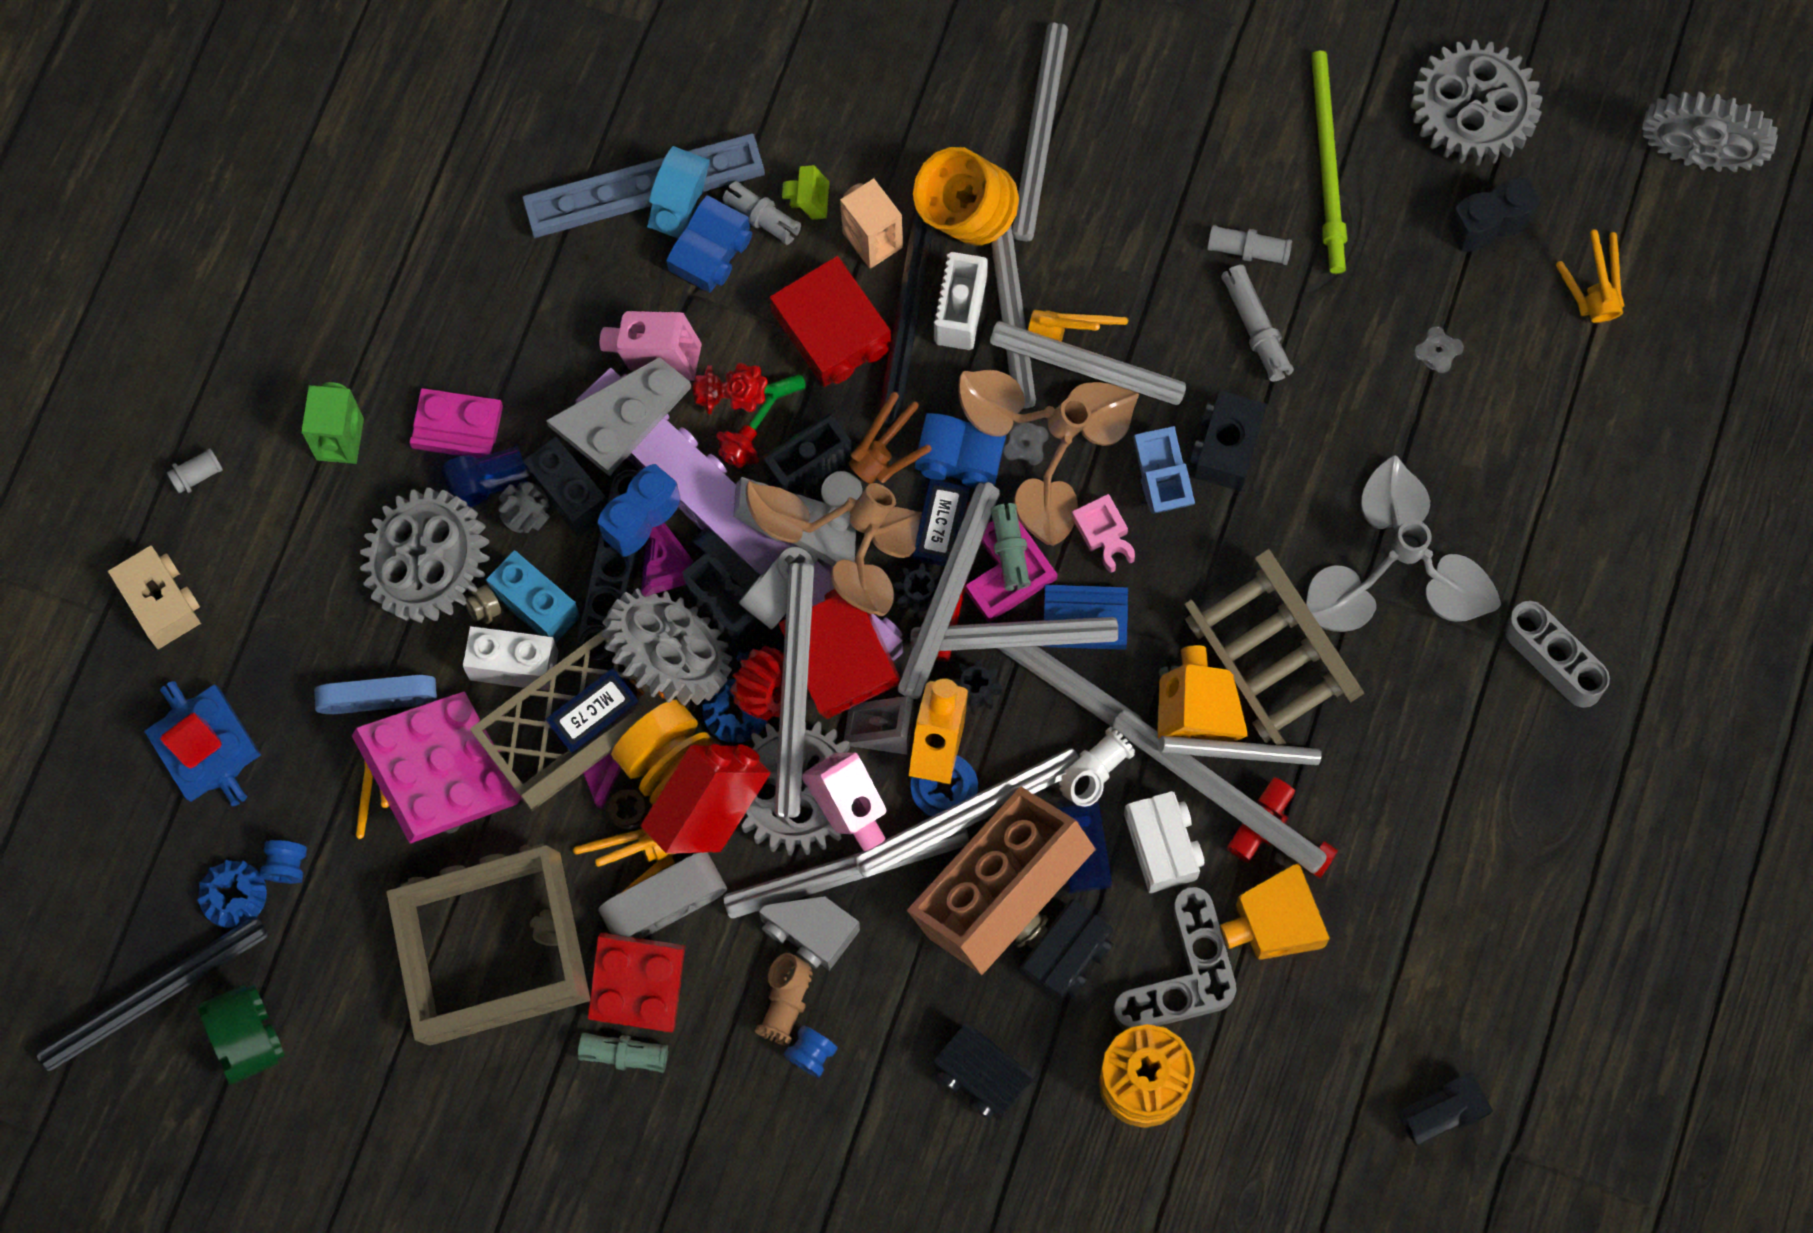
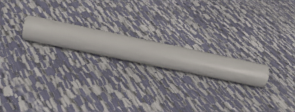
[1158,736,1321,765]

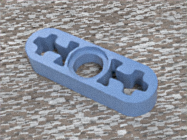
[314,675,437,714]

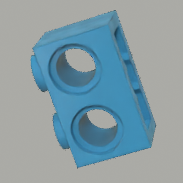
[486,550,580,644]

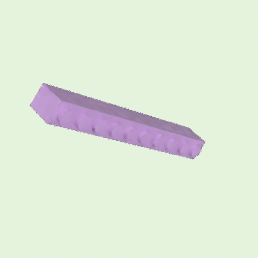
[575,368,903,662]

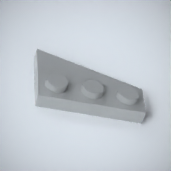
[546,357,691,476]
[733,477,856,567]

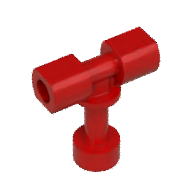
[1227,777,1339,879]

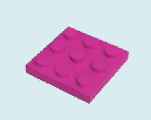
[352,691,521,844]

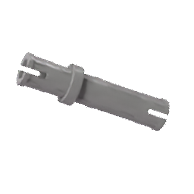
[1221,265,1294,381]

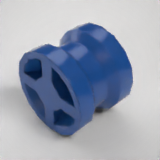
[260,840,307,884]
[783,1025,838,1078]

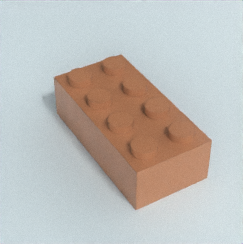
[907,786,1095,975]

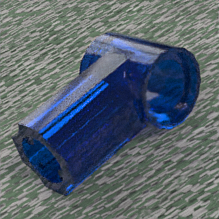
[441,446,529,507]

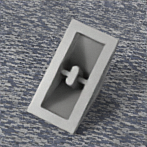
[843,696,914,755]

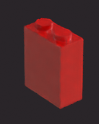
[770,256,891,387]
[778,589,901,719]
[641,744,771,853]

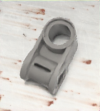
[738,547,814,630]

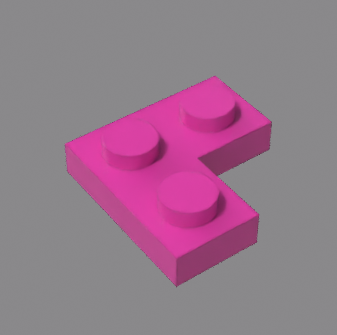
[965,520,1058,623]

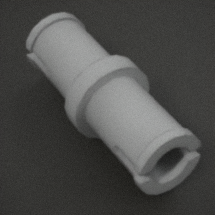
[722,181,801,245]
[1208,225,1292,265]

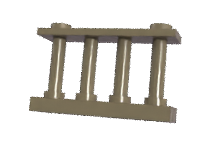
[1185,549,1365,746]

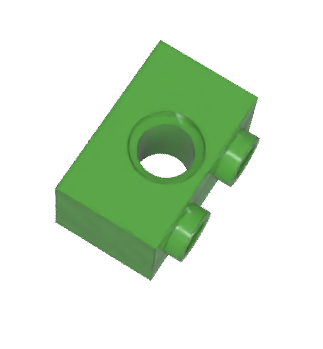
[302,382,364,464]

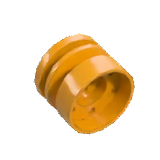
[913,147,1019,245]
[611,699,712,805]
[1099,1024,1195,1128]

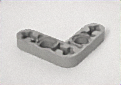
[1114,887,1236,1030]

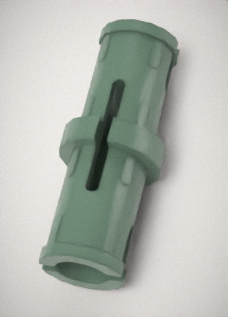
[990,503,1031,591]
[578,1032,668,1073]

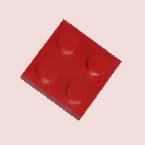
[588,933,686,1033]

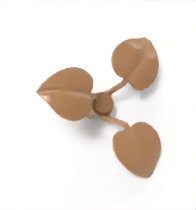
[958,370,1139,546]
[746,480,922,616]

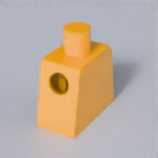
[1158,645,1247,742]
[909,679,968,784]
[1219,863,1330,960]

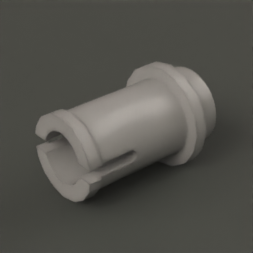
[167,448,223,494]

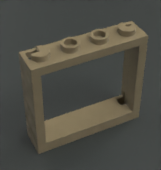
[387,843,591,1046]

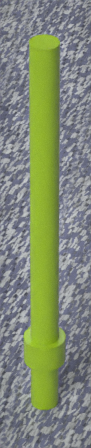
[1311,51,1347,274]

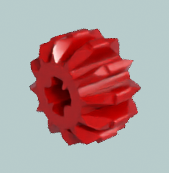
[730,646,784,721]

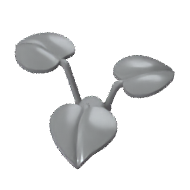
[1306,456,1501,632]

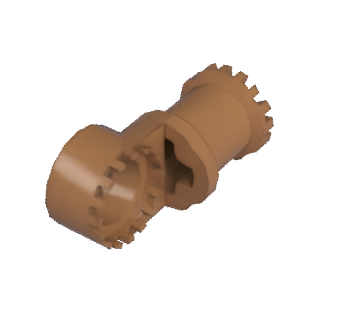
[755,953,812,1046]

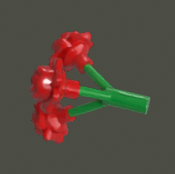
[693,363,805,468]

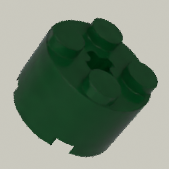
[196,984,285,1085]

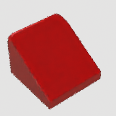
[160,712,222,769]

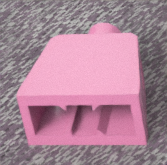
[600,311,702,381]
[802,753,886,851]

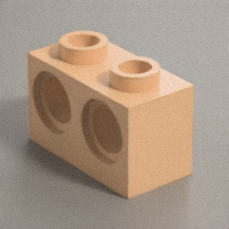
[840,178,903,269]

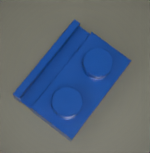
[1043,585,1128,650]

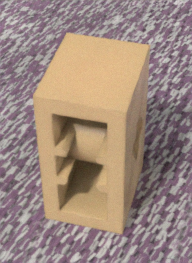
[108,545,201,649]

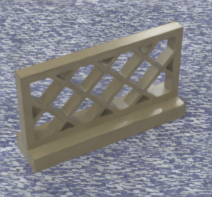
[470,630,665,812]

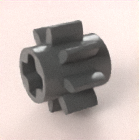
[498,482,550,533]

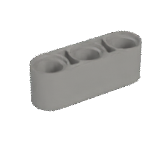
[1505,601,1610,708]
[598,853,728,939]

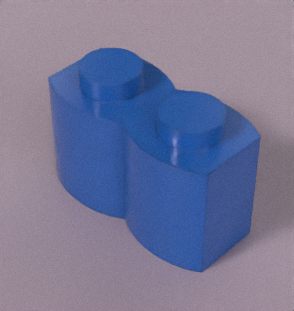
[667,195,752,293]
[915,413,1006,489]
[598,464,681,557]

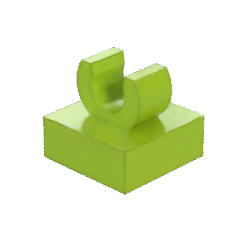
[782,165,829,220]

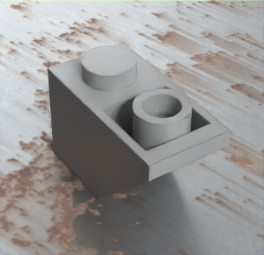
[759,896,860,971]

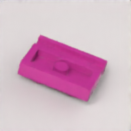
[410,388,503,460]

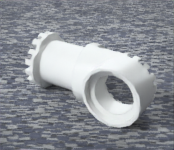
[1059,726,1135,807]

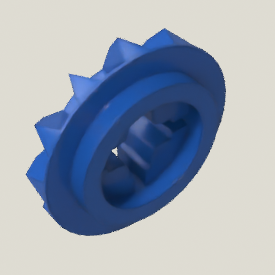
[702,679,768,743]
[911,756,978,816]
[197,860,267,928]

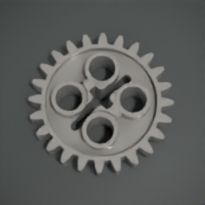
[1411,40,1542,165]
[1642,92,1778,172]
[360,488,489,623]
[602,589,732,706]
[741,722,854,856]

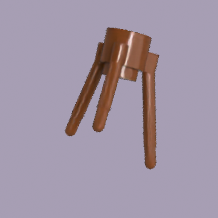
[849,392,932,484]

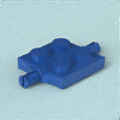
[144,681,261,806]

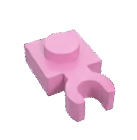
[1072,494,1135,573]

